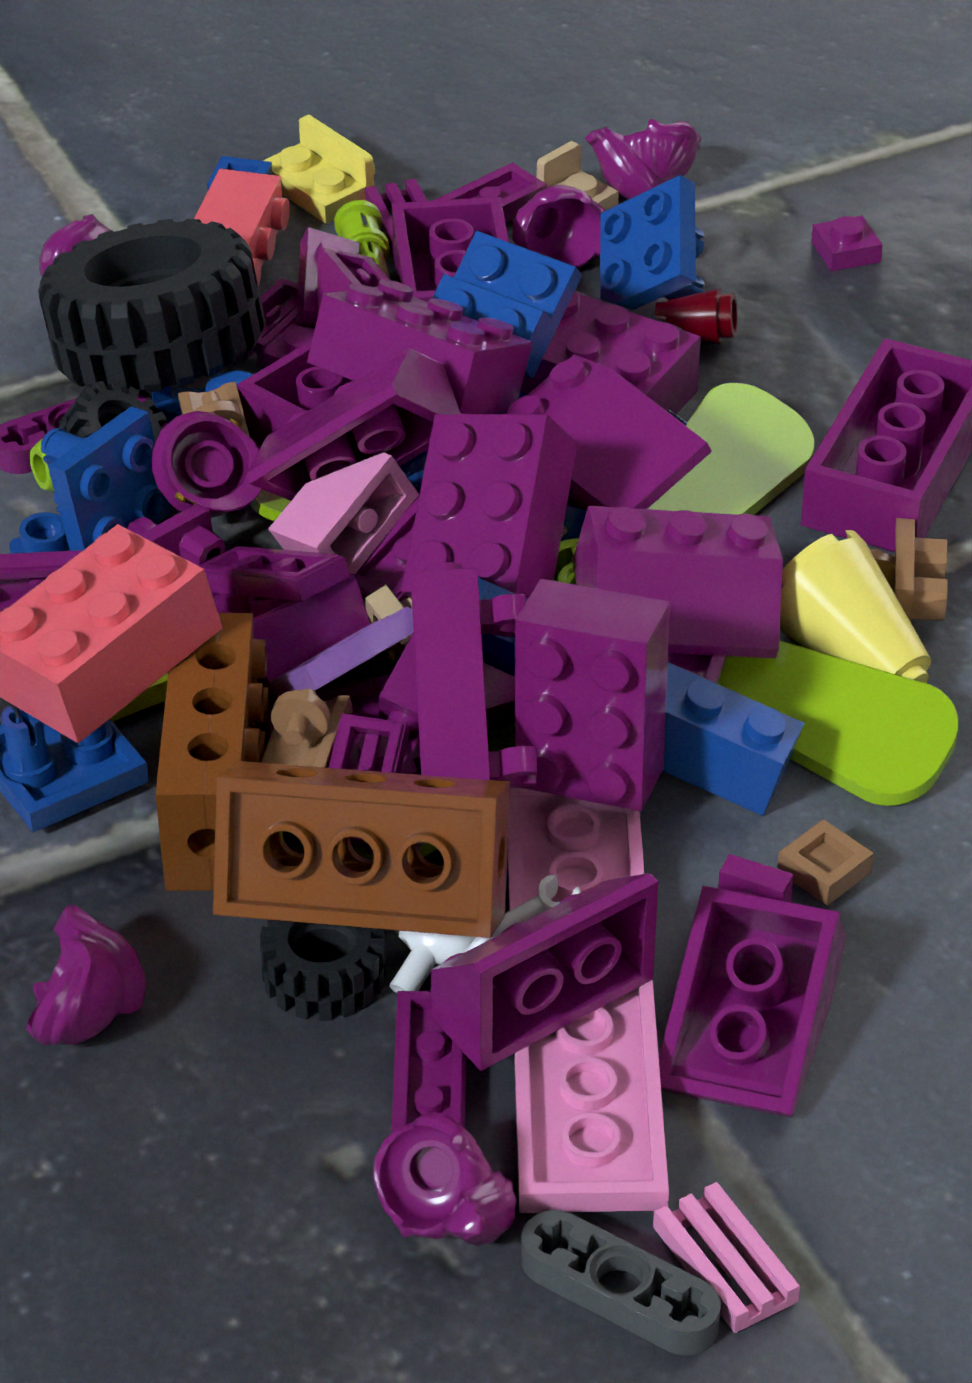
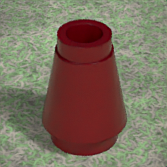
[655,288,738,344]

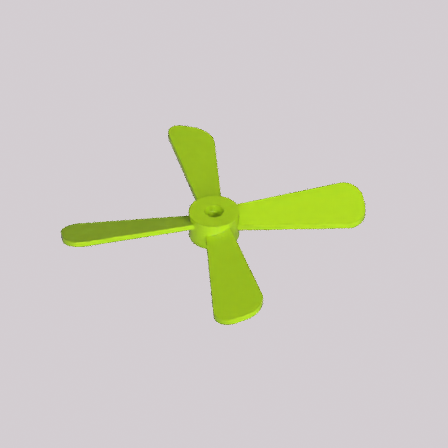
[250,383,958,859]

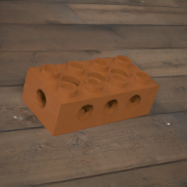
[155,613,270,891]
[213,761,510,938]

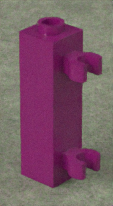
[410,562,537,788]

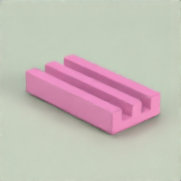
[653,1182,800,1333]

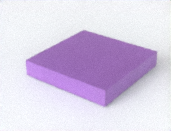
[269,606,414,700]

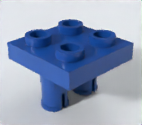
[600,175,705,310]
[41,406,172,551]
[0,705,149,833]

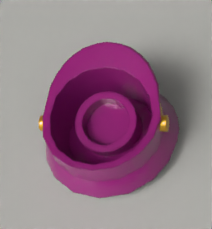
[152,411,262,518]

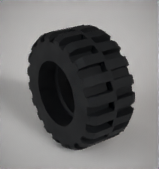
[38,219,265,393]

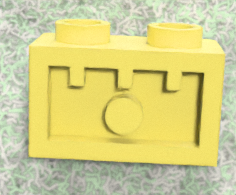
[263,114,375,224]

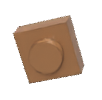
[777,819,874,906]

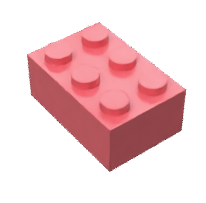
[0,524,222,744]

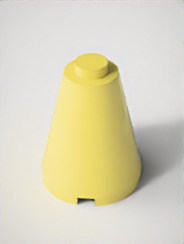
[780,530,931,683]

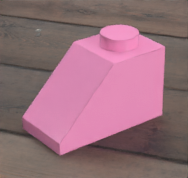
[268,452,419,574]

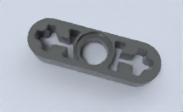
[521,1210,721,1356]

